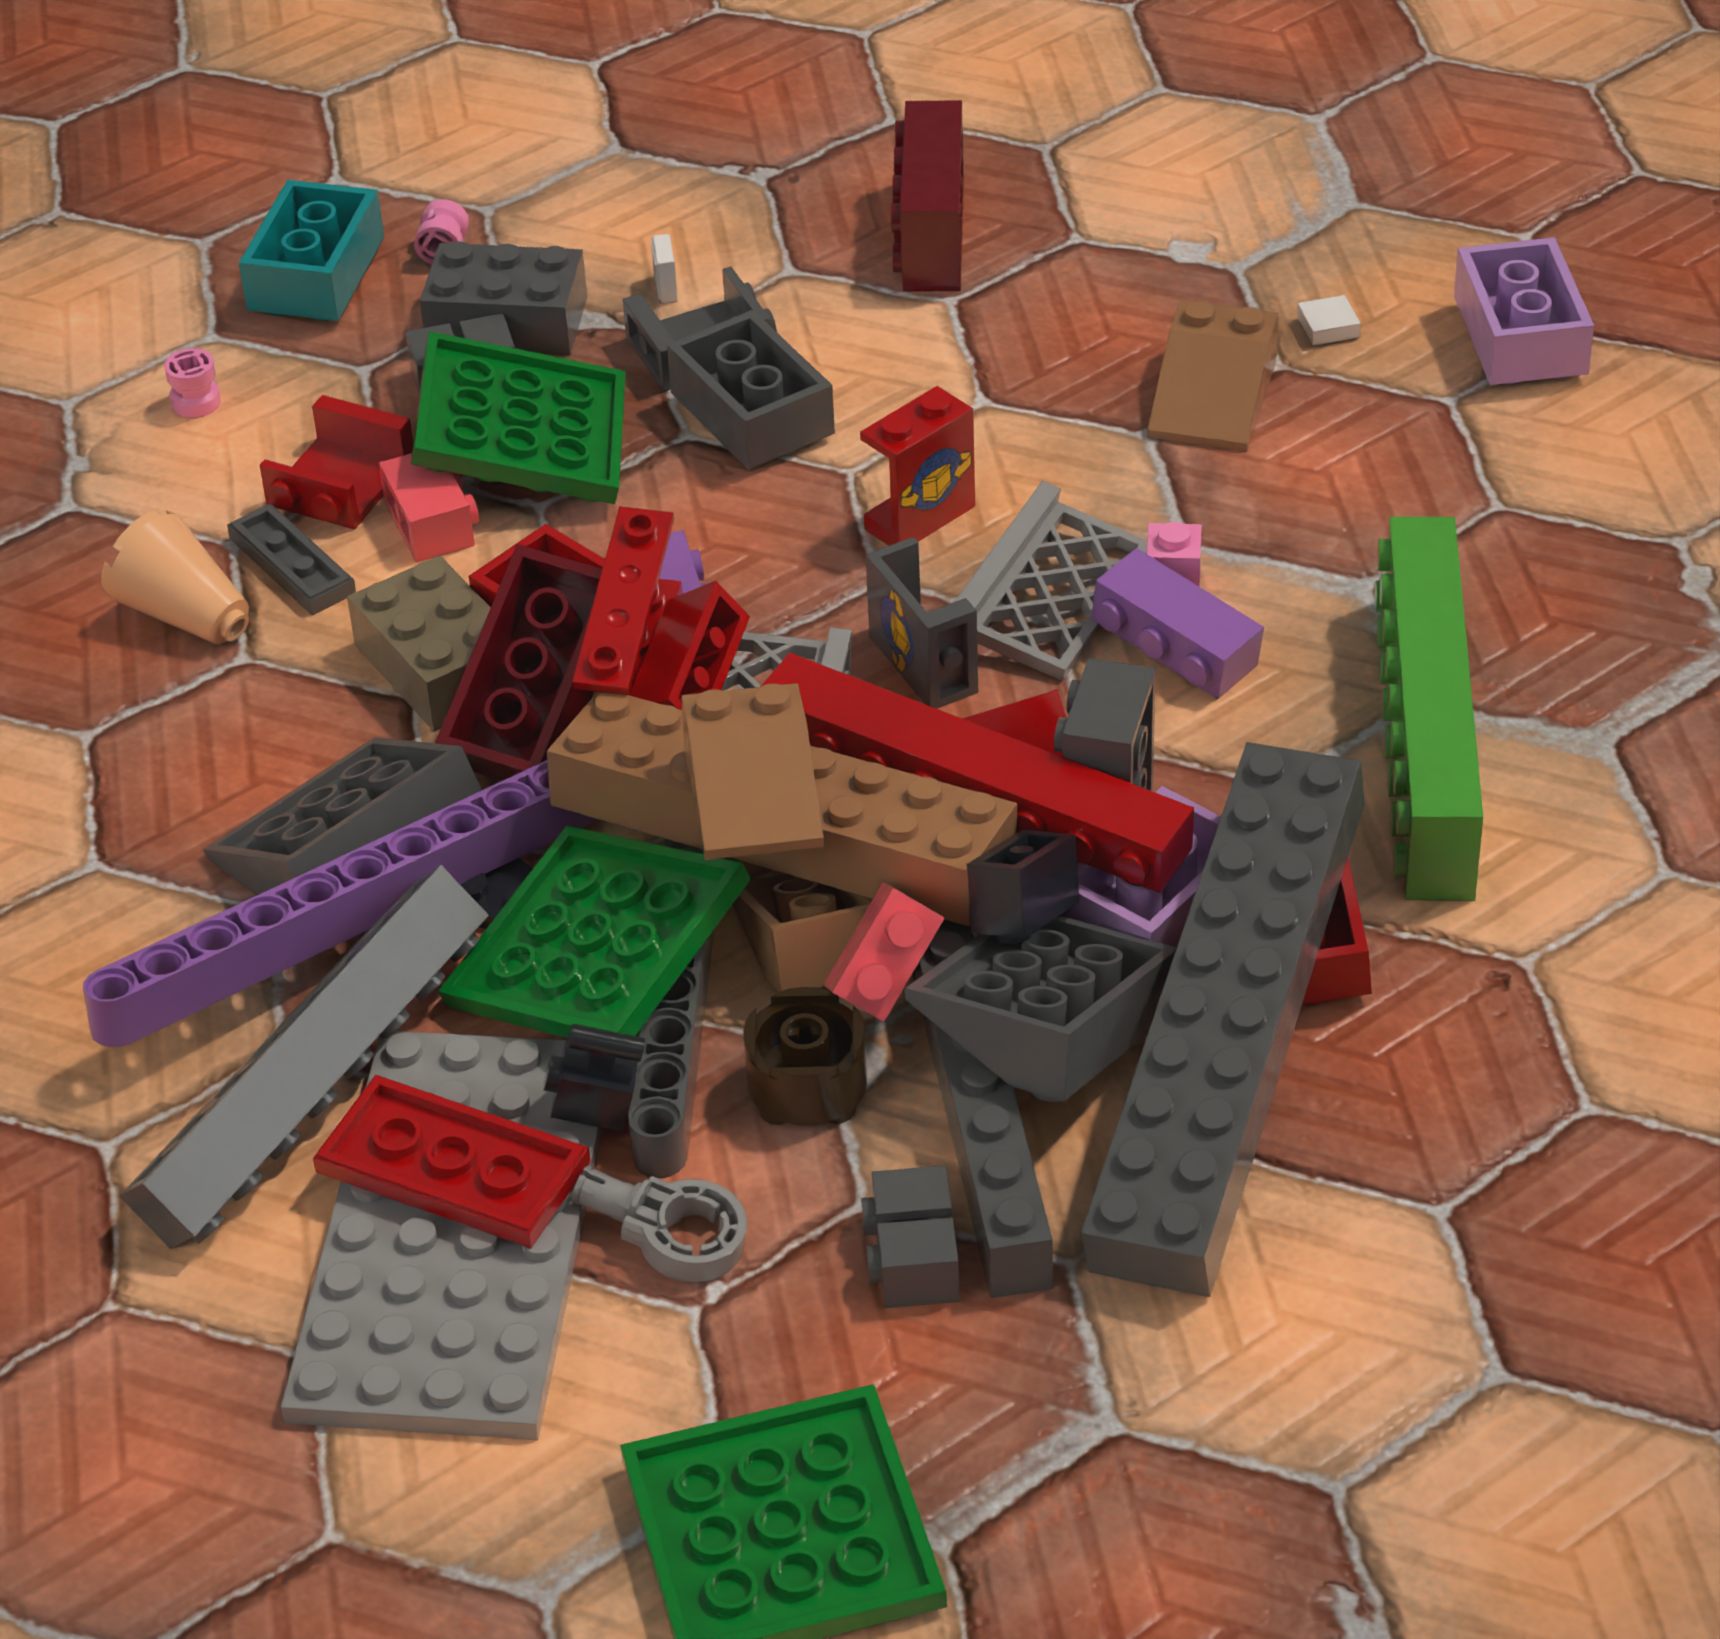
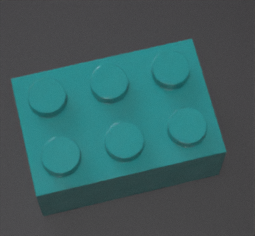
[239,180,384,321]

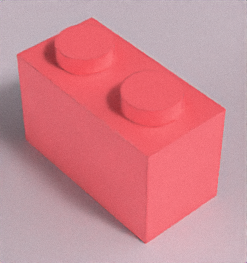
[379,453,479,562]
[823,882,945,1022]

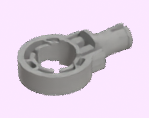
[572,1166,747,1282]

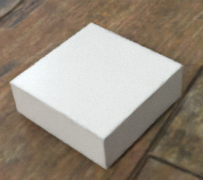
[651,234,678,303]
[1297,295,1361,346]

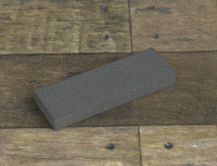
[227,503,356,616]

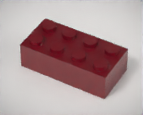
[891,100,964,292]
[435,544,602,781]

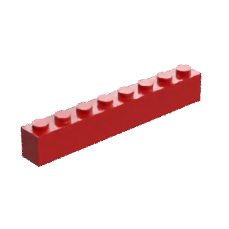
[760,652,1194,893]

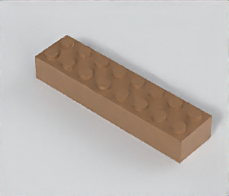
[547,692,1017,926]

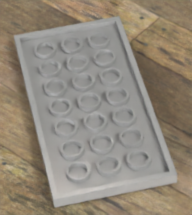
[281,1031,603,1440]

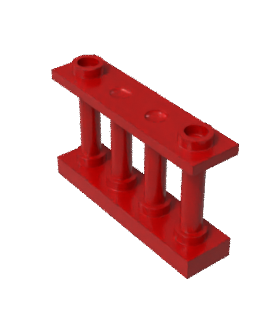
[572,506,683,695]

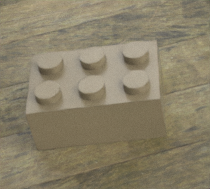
[347,555,490,731]

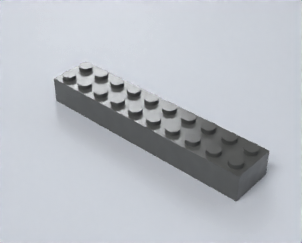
[1081,742,1365,1297]

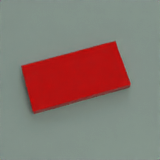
[313,1074,591,1248]

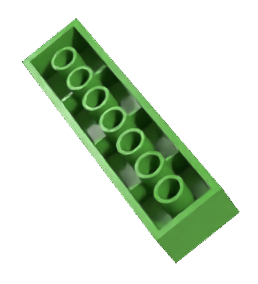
[1374,517,1483,901]

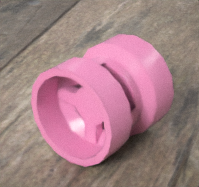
[414,199,469,265]
[164,348,221,418]

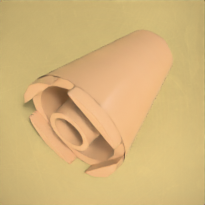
[101,510,249,644]

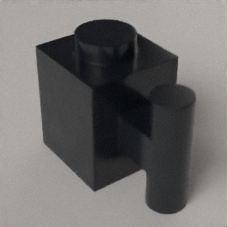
[543,1024,645,1132]

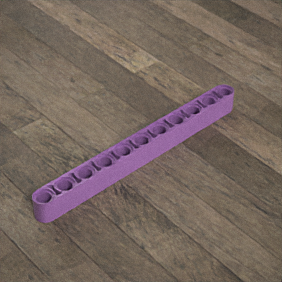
[83,760,599,1047]

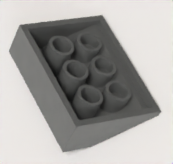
[203,737,482,895]
[905,916,1177,1102]

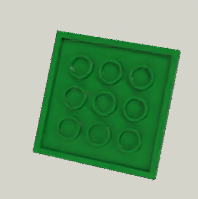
[411,331,626,504]
[438,826,751,1038]
[620,1384,947,1639]

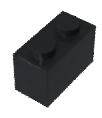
[967,829,1079,943]

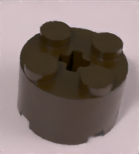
[743,987,868,1125]

